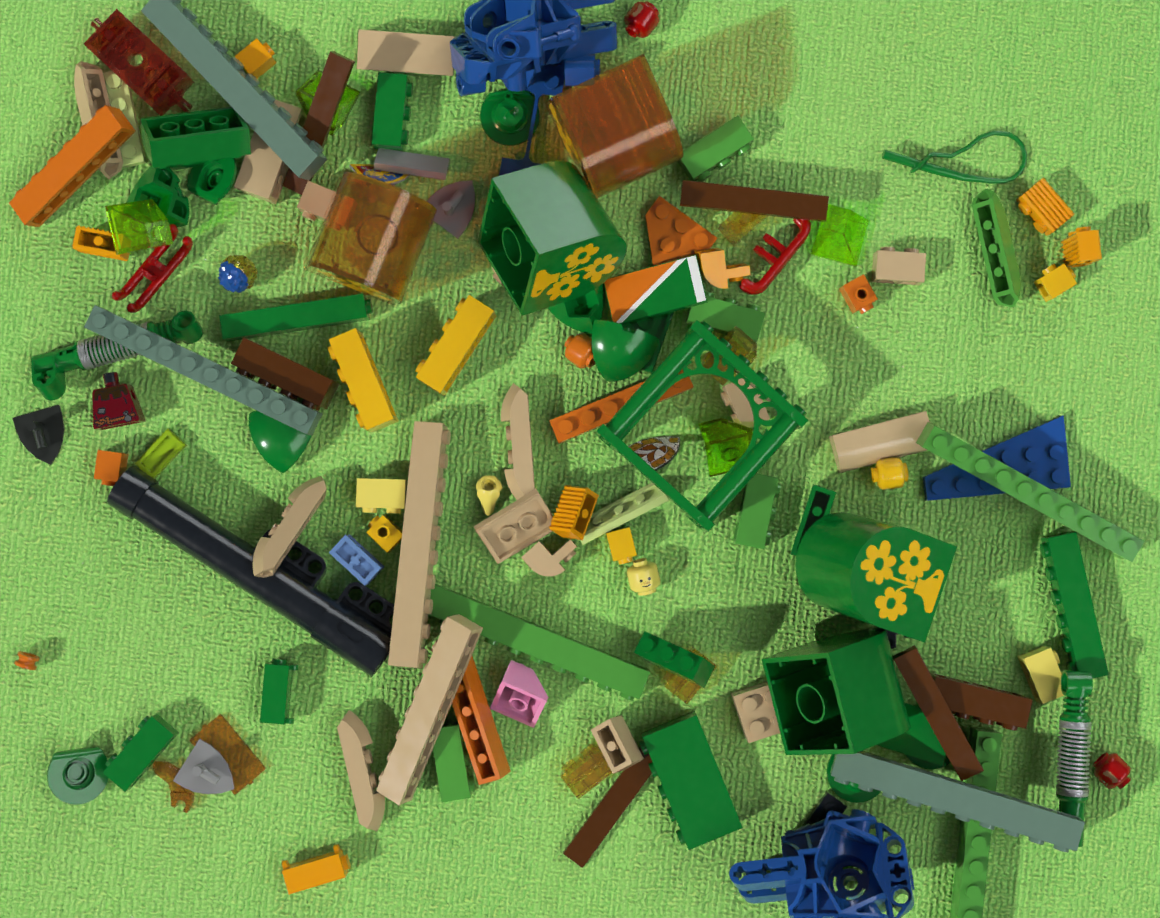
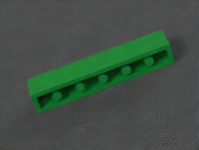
[1040,532,1109,679]

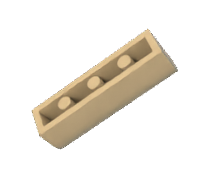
[357,29,455,76]
[234,100,308,204]
[829,411,929,473]

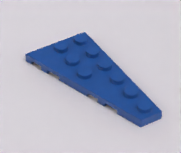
[923,415,1071,501]

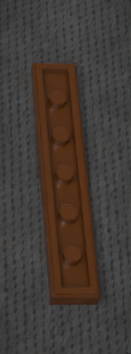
[282,51,355,195]
[680,180,829,222]
[892,645,984,781]
[563,746,652,868]

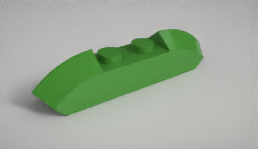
[972,189,1021,308]

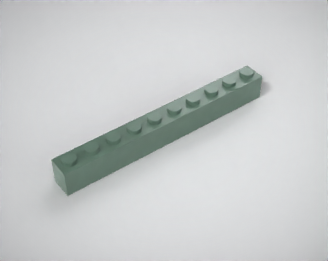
[141,0,328,180]
[84,305,323,436]
[830,751,1085,853]

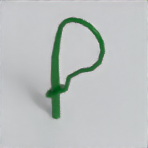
[882,130,1027,184]

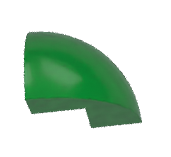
[122,165,189,227]
[548,283,605,334]
[592,319,660,382]
[249,410,311,473]

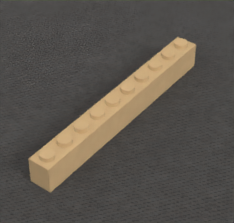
[388,421,451,669]

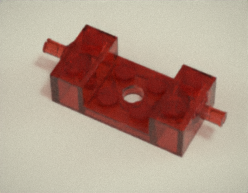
[84,9,194,116]

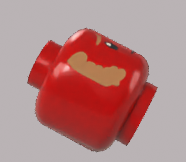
[624,1,659,38]
[1093,752,1131,789]

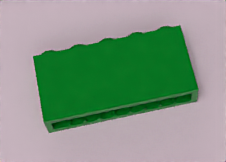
[639,711,743,850]

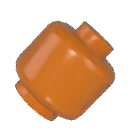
[564,333,595,369]

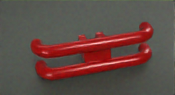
[739,219,811,295]
[112,224,193,313]

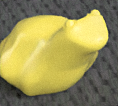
[475,475,502,516]

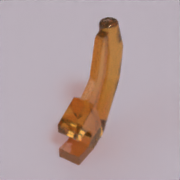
[153,761,194,813]

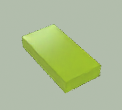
[135,428,187,479]

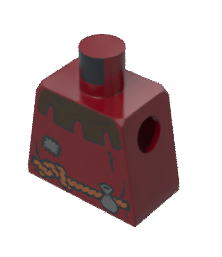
[93,372,146,430]

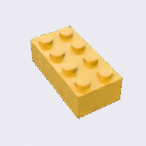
[415,295,496,396]
[327,328,399,433]

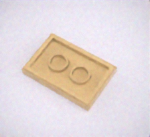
[474,489,553,564]

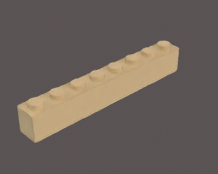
[376,614,483,805]

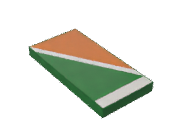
[604,255,708,325]

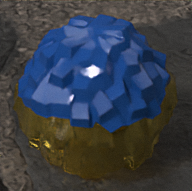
[218,255,258,293]

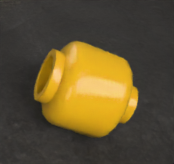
[871,457,908,490]

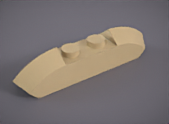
[74,61,123,180]
[501,383,535,500]
[253,476,327,578]
[337,710,385,831]

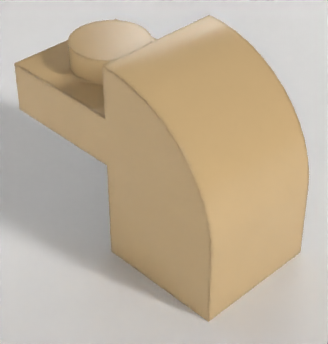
[521,539,577,576]

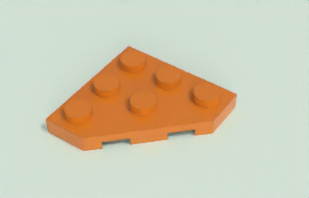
[645,196,717,266]

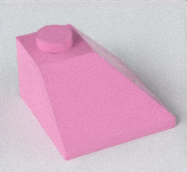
[490,660,548,728]

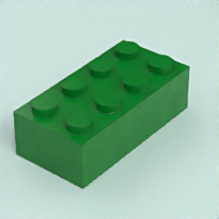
[140,107,251,169]

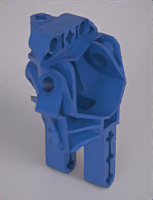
[450,0,617,97]
[729,809,915,918]

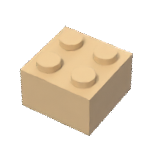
[731,681,780,743]

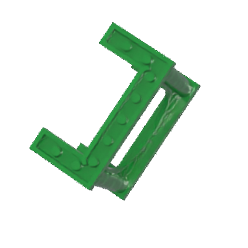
[595,320,809,532]

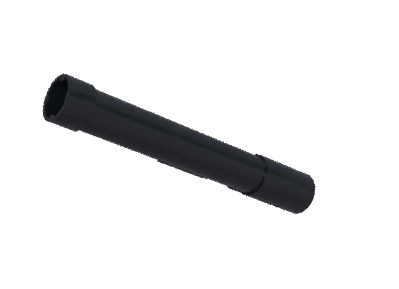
[107,466,394,677]

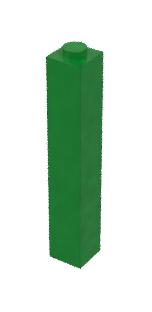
[219,293,373,342]

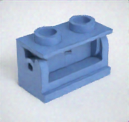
[329,534,385,586]

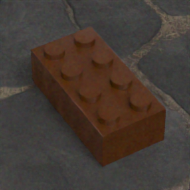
[231,338,339,411]
[931,673,1033,731]

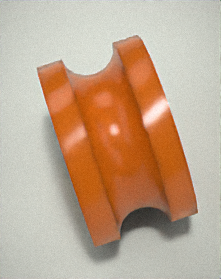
[14,651,40,670]

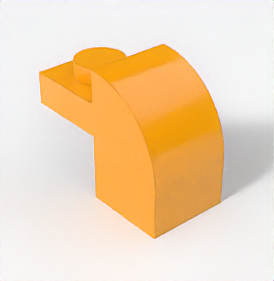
[695,248,751,289]

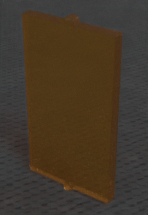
[190,714,266,795]

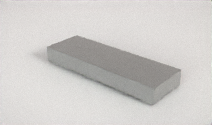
[374,148,450,180]

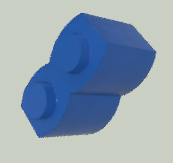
[565,54,600,86]

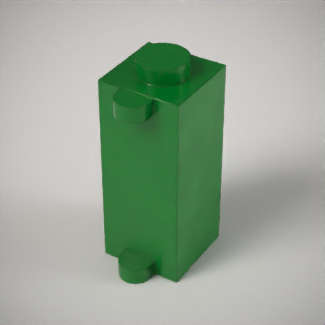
[260,658,299,725]

